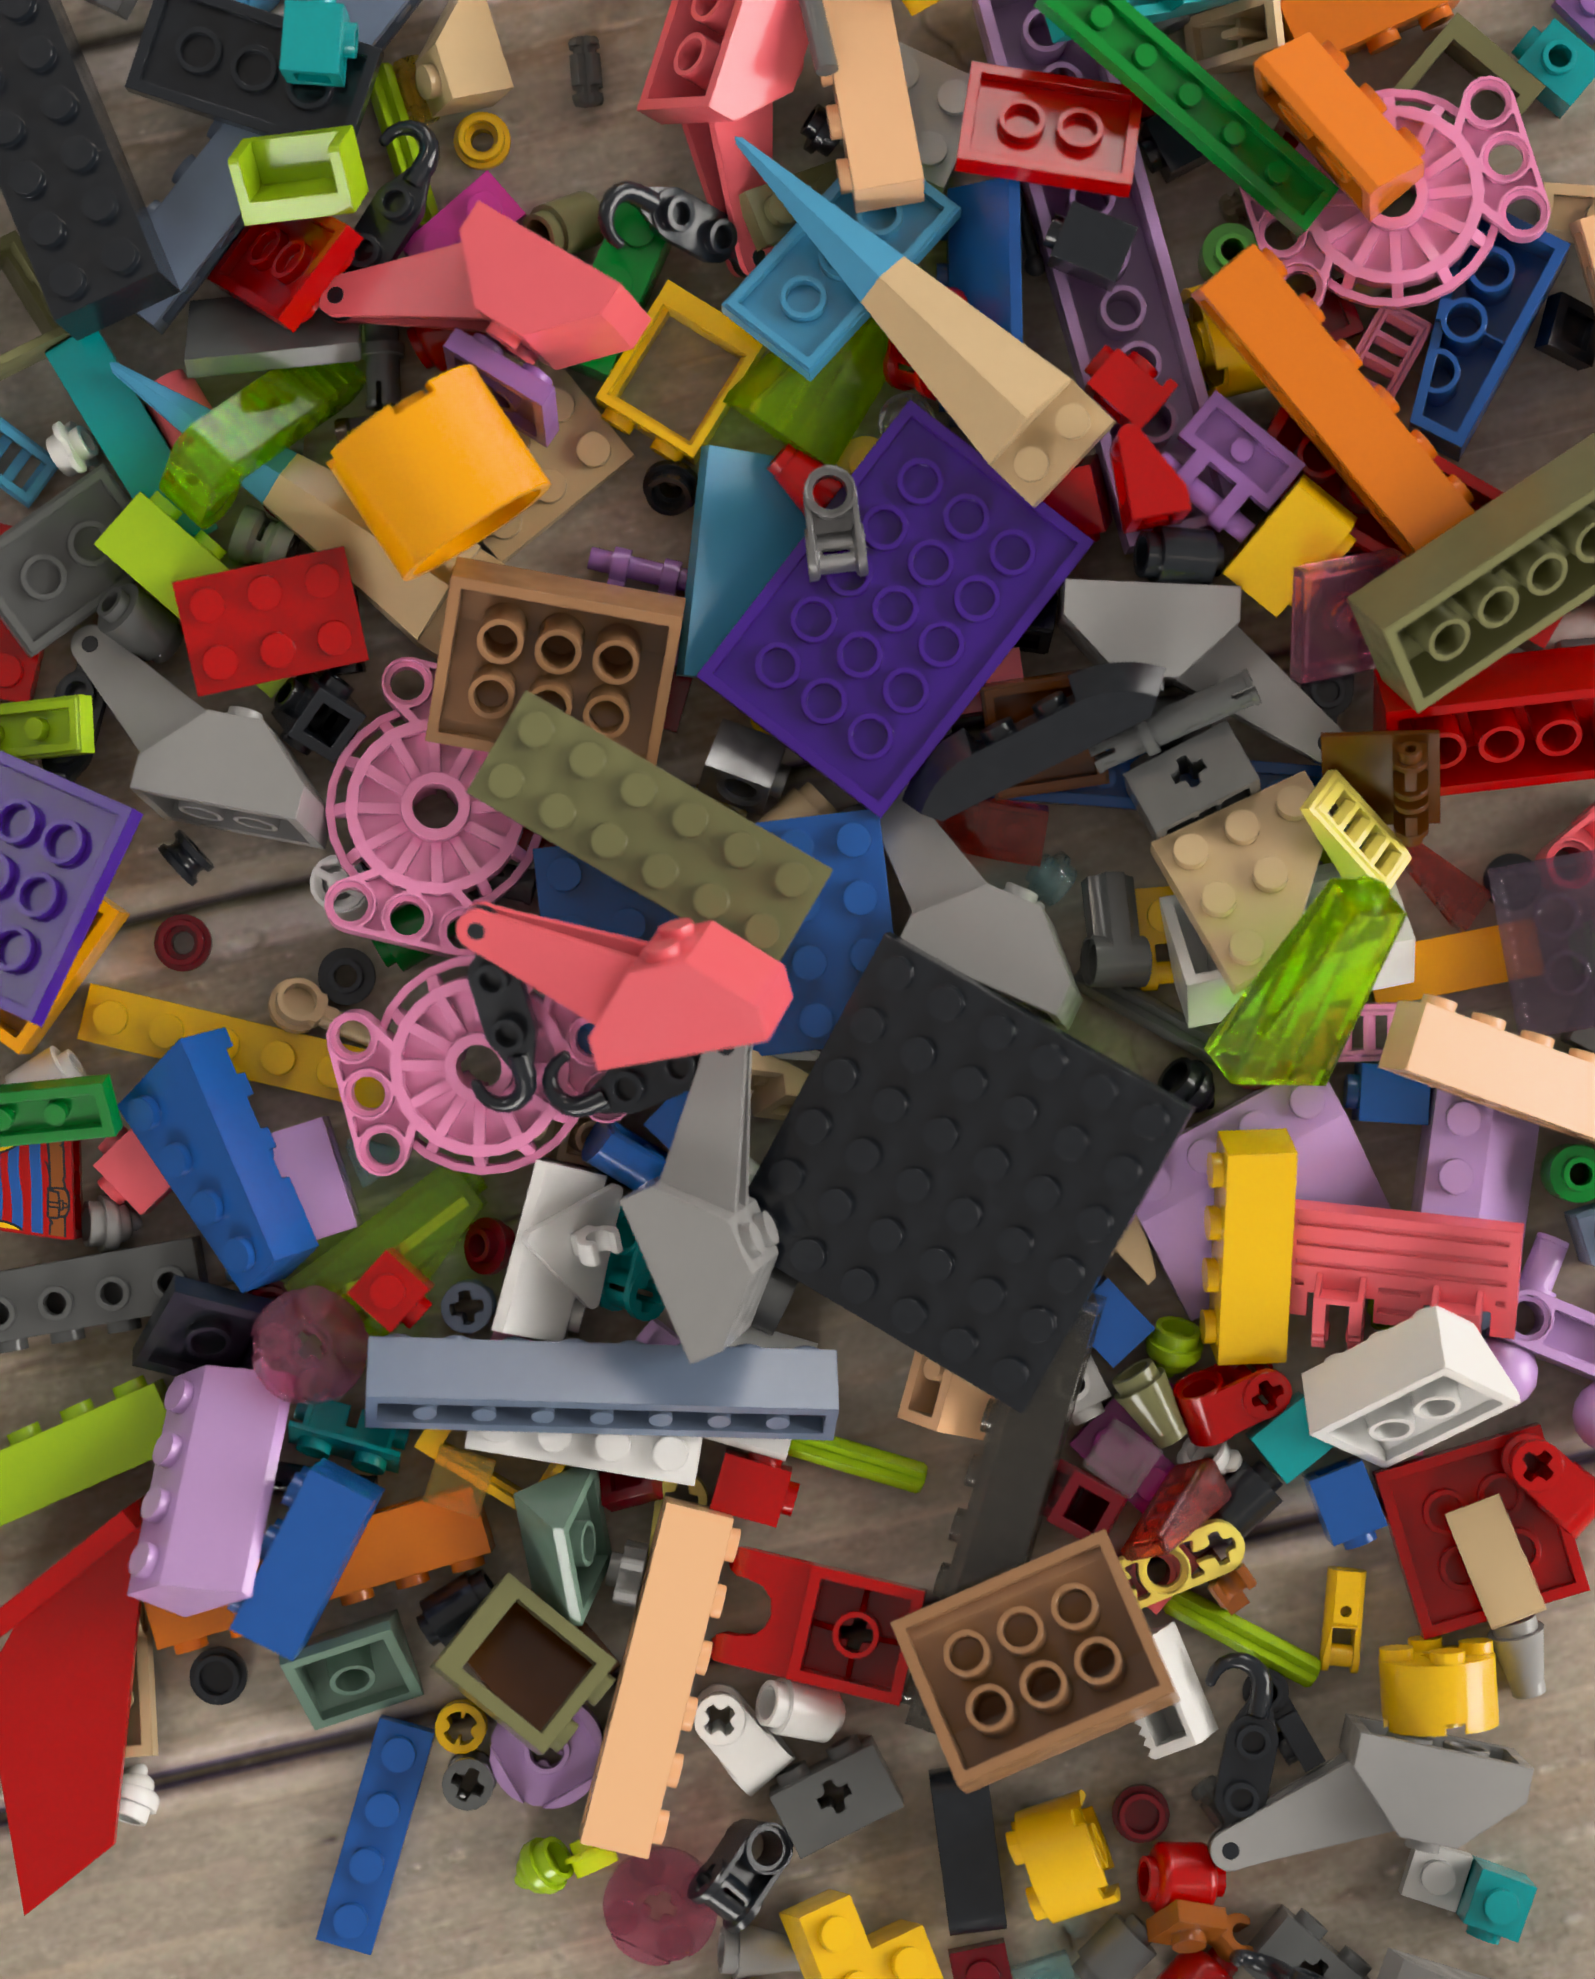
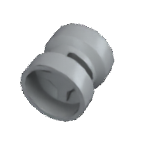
[227,504,300,564]

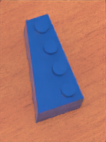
[1408,212,1571,462]
[118,1027,319,1293]

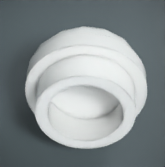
[118,1763,160,1826]

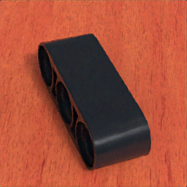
[928,1767,1007,1936]

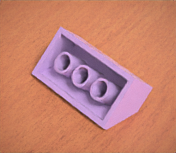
[1411,1087,1539,1252]
[127,1365,296,1617]

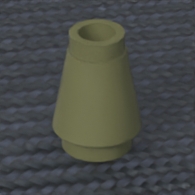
[1112,1358,1188,1449]

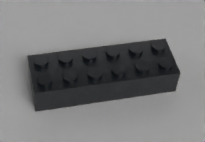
[0,0,181,341]

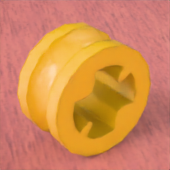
[435,1699,488,1754]

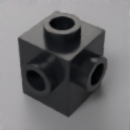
[271,670,366,763]

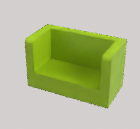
[228,125,369,226]

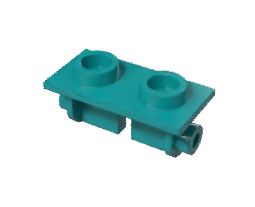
[288,1394,410,1475]

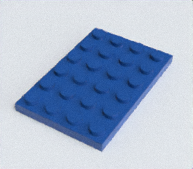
[532,809,894,1056]

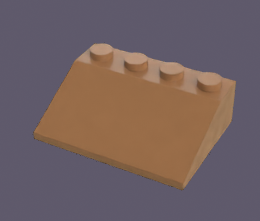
[425,557,686,766]
[890,1529,1182,1794]

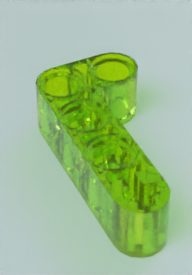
[159,362,366,530]

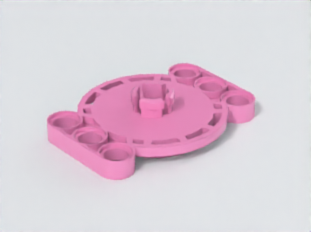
[1239,76,1550,310]
[324,657,542,959]
[326,955,626,1176]

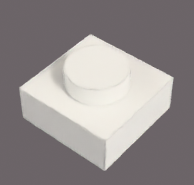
[1398,1846,1473,1913]

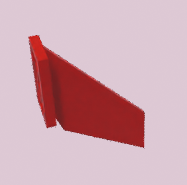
[0,1494,146,1916]

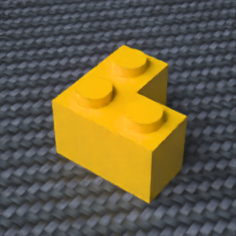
[1223,473,1357,617]
[778,1889,944,1979]

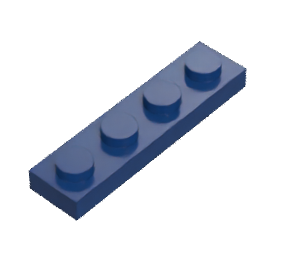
[316,1714,435,1955]

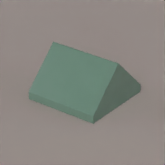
[513,1466,612,1626]
[278,1609,424,1730]

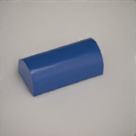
[582,1121,669,1191]

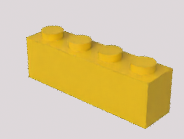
[1199,1128,1298,1365]

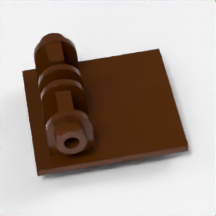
[1321,729,1441,847]

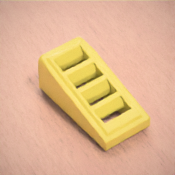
[1300,769,1412,895]

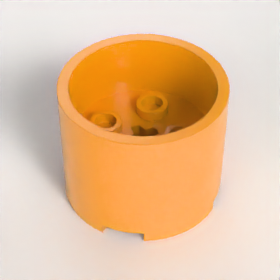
[326,364,551,581]

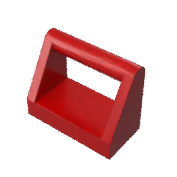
[1109,423,1191,534]

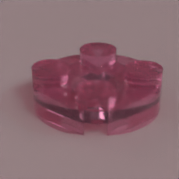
[251,1285,369,1405]
[603,1846,717,1966]

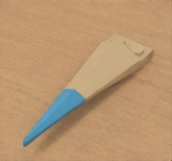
[734,136,1116,508]
[110,362,505,660]

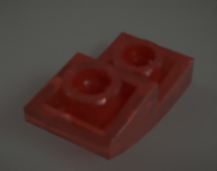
[934,797,1049,867]

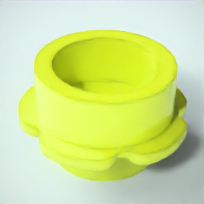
[564,1839,619,1879]

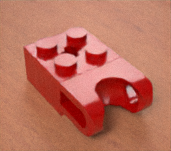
[710,1546,927,1706]

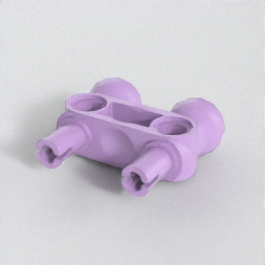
[1485,1232,1595,1449]

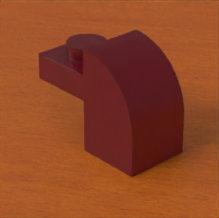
[1002,1441,1129,1539]

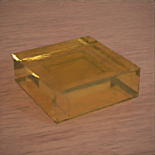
[423,1443,497,1519]

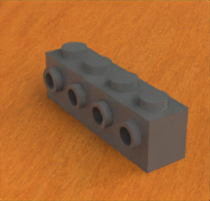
[0,1235,209,1354]

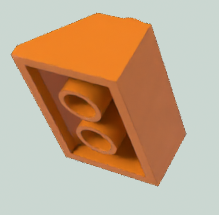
[1253,32,1426,222]

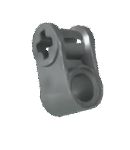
[803,465,868,582]

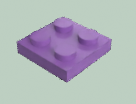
[443,327,559,448]

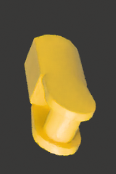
[1319,1566,1367,1674]

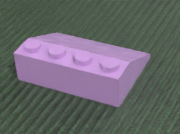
[1136,1062,1391,1321]

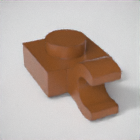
[1198,1548,1257,1615]
[1146,1899,1254,1963]

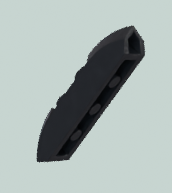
[902,662,1166,821]

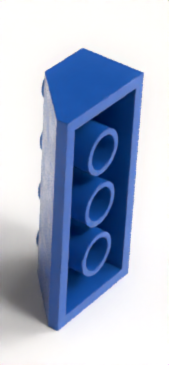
[936,178,1023,428]

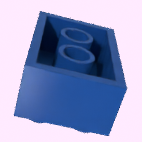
[228,1457,385,1661]

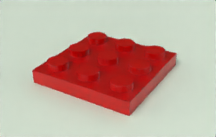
[1372,1422,1590,1640]

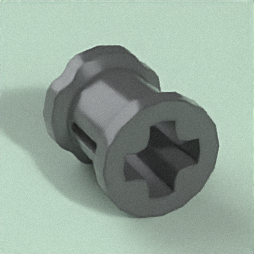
[442,1749,497,1811]

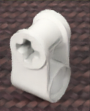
[694,1683,796,1796]

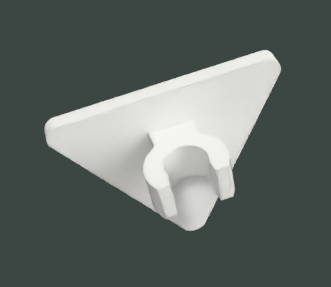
[522,1183,623,1309]

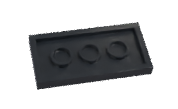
[125,0,384,139]

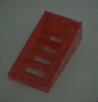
[1392,830,1491,932]
[1121,1458,1232,1561]

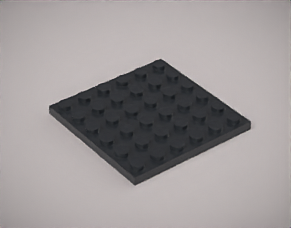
[748,932,1196,1414]

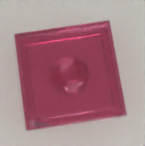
[1290,548,1404,684]

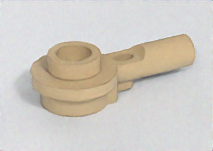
[268,977,370,1047]

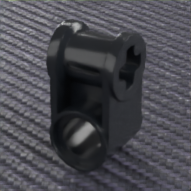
[687,1819,793,1934]

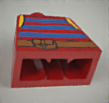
[0,1140,83,1240]

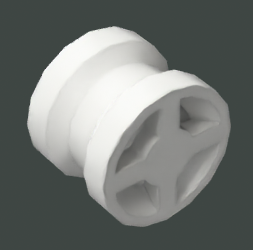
[310,855,367,913]

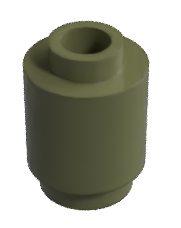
[522,191,604,255]

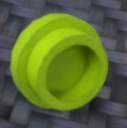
[1145,1316,1204,1378]
[514,1836,574,1895]

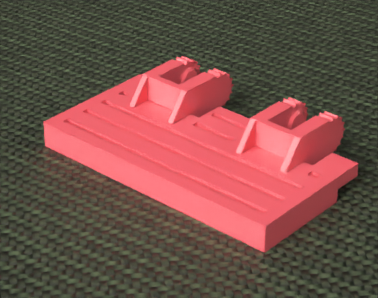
[1289,1199,1524,1350]

